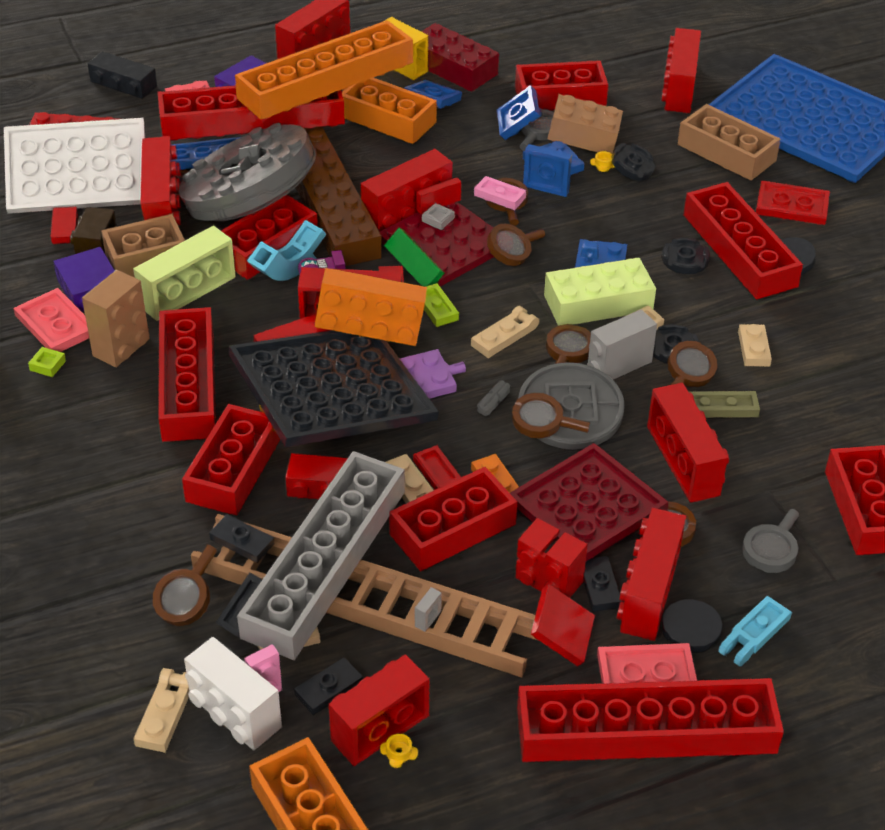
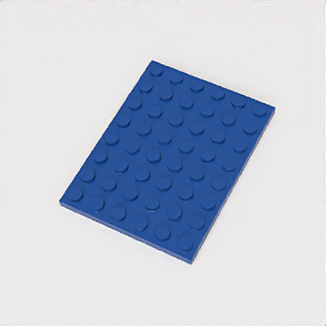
[708,54,885,183]

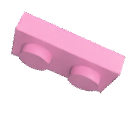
[474,176,526,210]
[245,644,282,692]

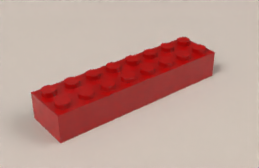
[158,85,345,141]
[517,678,784,762]

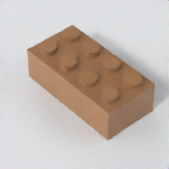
[678,104,780,180]

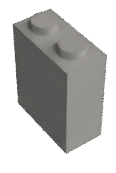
[587,309,657,380]

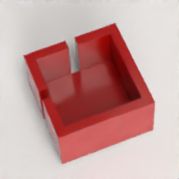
[515,518,588,598]

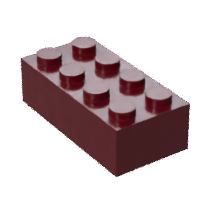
[421,23,499,92]

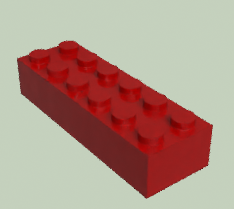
[684,182,803,300]
[159,307,216,442]

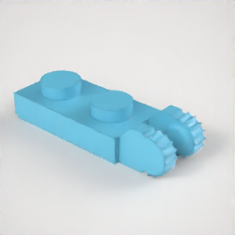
[718,596,792,666]

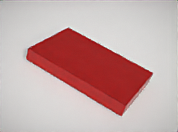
[756,181,830,225]

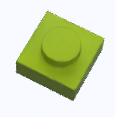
[28,347,66,377]

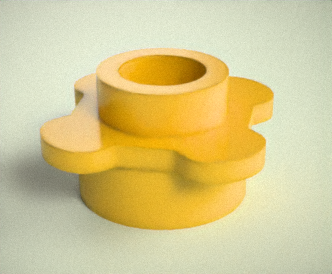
[590,151,615,172]
[380,734,418,768]

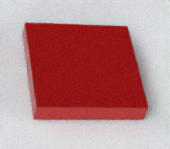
[530,584,595,666]

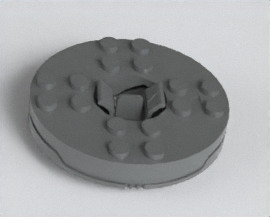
[179,123,316,221]

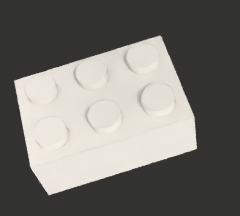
[184,637,282,750]

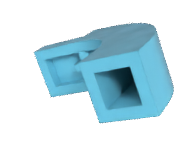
[247,220,326,281]

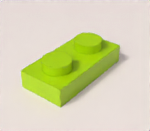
[424,283,459,327]

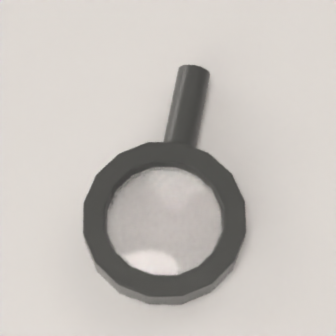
[520,109,554,151]
[742,509,799,573]

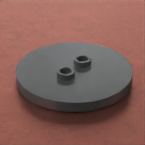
[518,362,624,450]

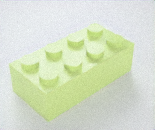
[133,226,236,321]
[544,258,656,326]

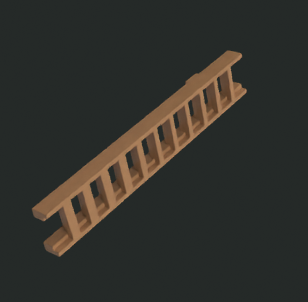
[191,514,537,677]

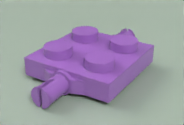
[400,349,466,399]

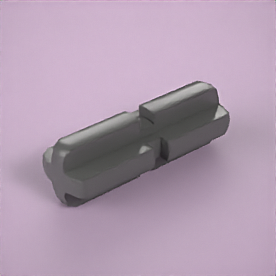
[477,380,510,416]

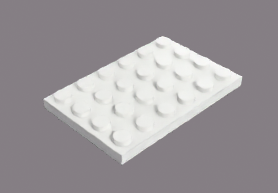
[4,118,145,214]

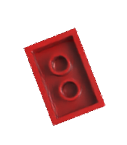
[329,654,430,766]

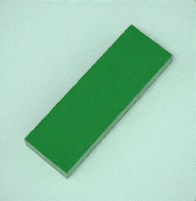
[384,227,445,287]

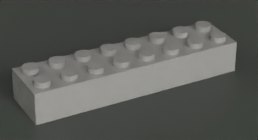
[237,451,405,660]

